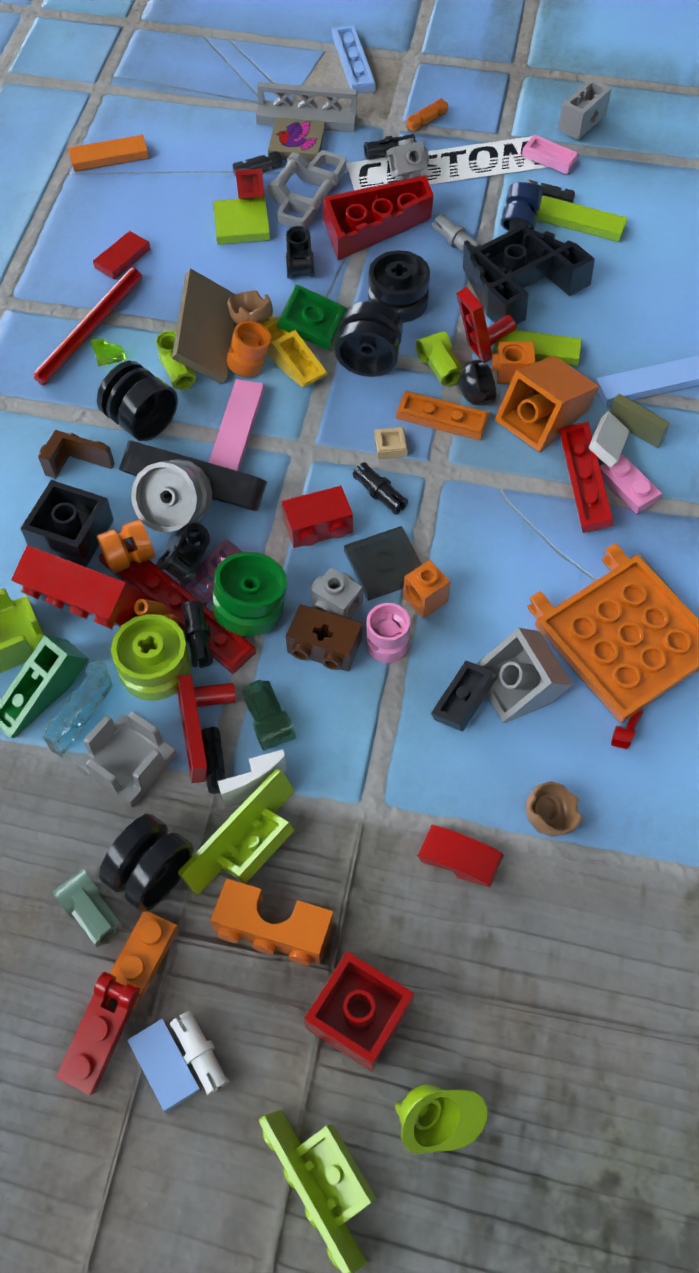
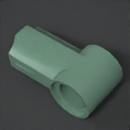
[52,869,123,948]

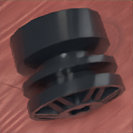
[96,360,178,441]

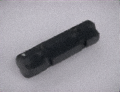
[232,151,282,177]
[526,180,575,203]
[201,727,226,794]

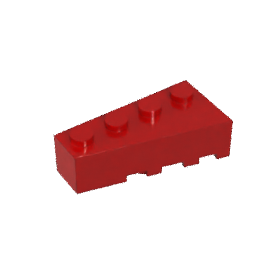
[323,175,434,261]
[11,545,159,630]

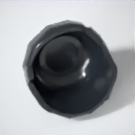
[459,360,497,406]

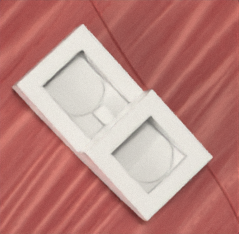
[217,749,287,807]

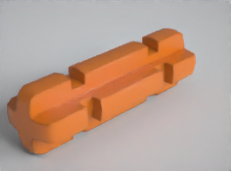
[406,98,448,132]

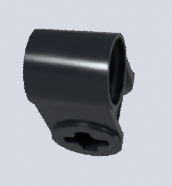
[286,226,314,278]
[156,523,210,586]

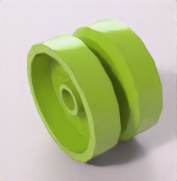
[111,614,192,701]

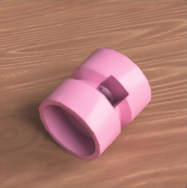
[366,603,410,663]

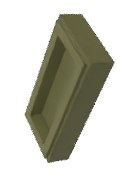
[610,394,670,448]

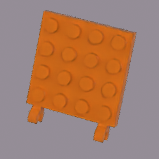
[527,543,699,724]

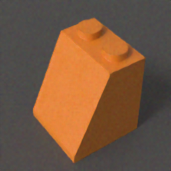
[494,355,600,452]

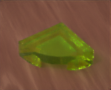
[91,339,126,367]

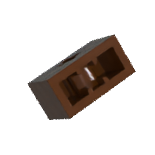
[286,604,362,672]

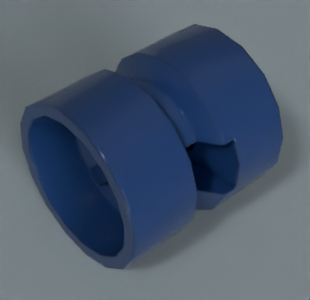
[501,182,543,231]

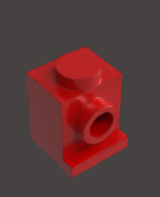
[235,168,265,199]

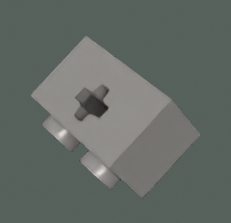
[558,78,612,140]

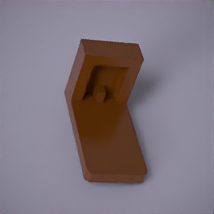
[38,430,115,479]

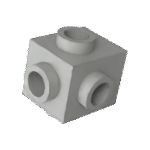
[387,138,429,179]
[310,568,363,619]

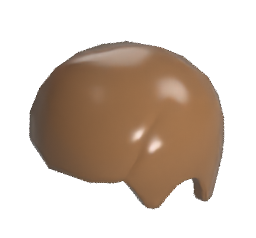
[227,290,273,325]
[525,781,583,837]

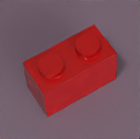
[282,485,353,548]

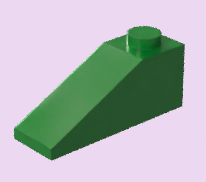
[0,635,89,738]

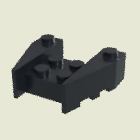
[463,217,595,325]

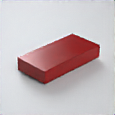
[93,231,151,279]

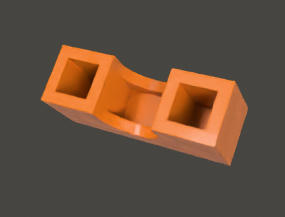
[210,878,334,966]

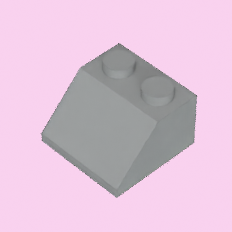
[477,627,573,723]

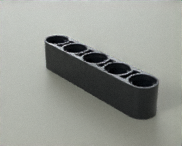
[119,440,267,511]

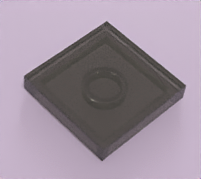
[344,526,422,601]

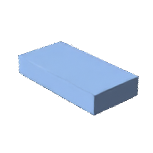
[127,1019,201,1113]

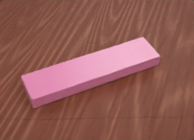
[208,379,265,471]

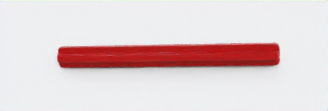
[33,268,143,385]

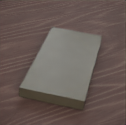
[172,268,236,384]

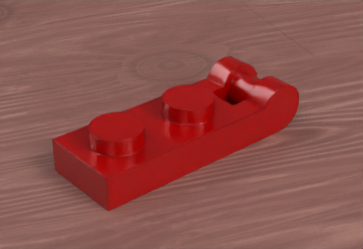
[56,971,140,1095]

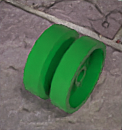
[212,552,287,636]

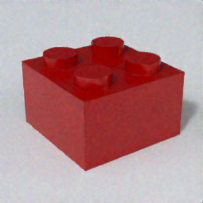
[304,951,414,1072]

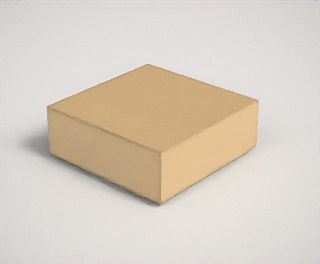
[374,427,408,459]

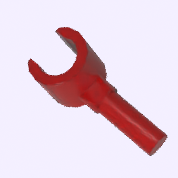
[611,709,643,749]

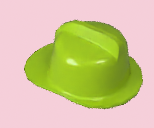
[395,1084,487,1154]

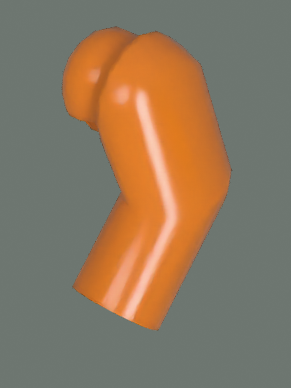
[134,599,178,624]

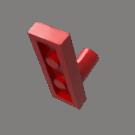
[456,287,517,364]
[177,674,236,784]

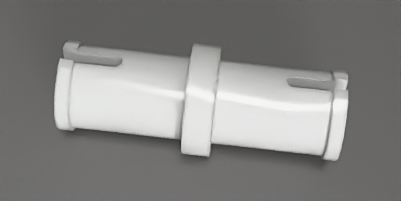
[170,1010,230,1096]

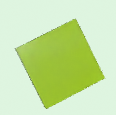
[213,196,270,245]

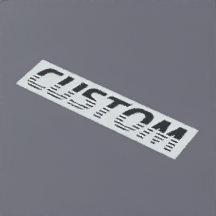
[346,136,547,190]

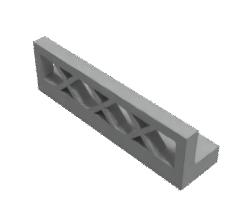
[256,82,357,132]

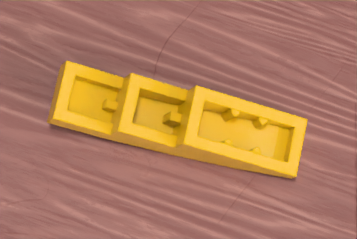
[262,315,327,388]

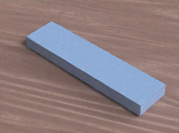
[332,25,376,94]
[595,355,699,406]

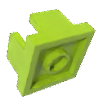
[0,588,44,673]

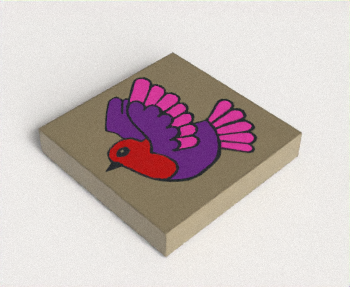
[268,118,325,162]

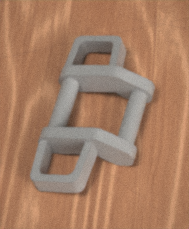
[267,150,346,227]

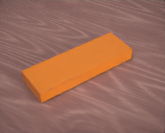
[69,135,149,171]
[396,391,489,441]

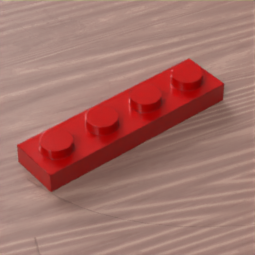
[559,421,614,533]

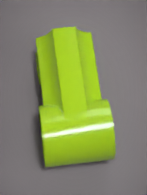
[156,330,197,391]
[416,331,462,387]

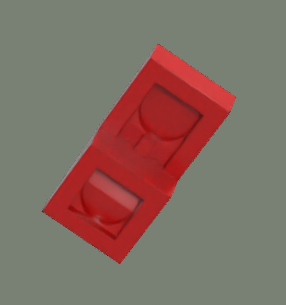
[417,824,504,888]

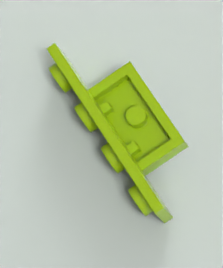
[178,768,295,896]
[259,1110,377,1273]

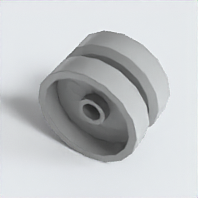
[131,459,213,533]

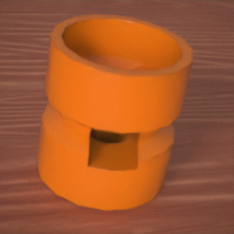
[226,321,271,377]
[97,519,155,574]

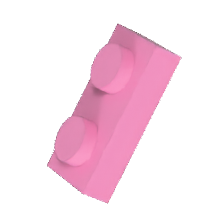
[600,453,662,515]

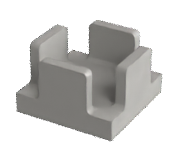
[77,711,177,808]

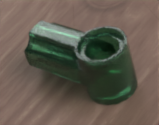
[242,680,296,751]

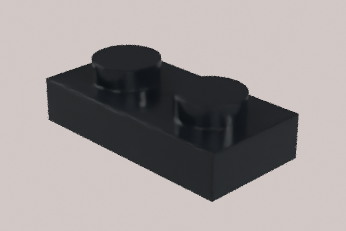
[431,661,497,732]

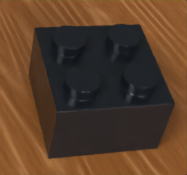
[20,480,114,567]

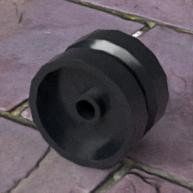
[368,250,430,323]
[335,301,403,377]
[99,814,194,912]

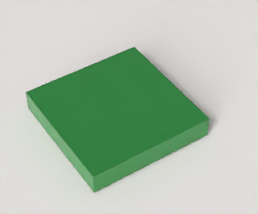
[276,284,347,350]

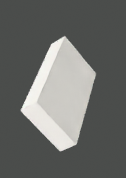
[588,411,630,467]

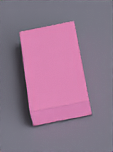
[521,135,579,175]

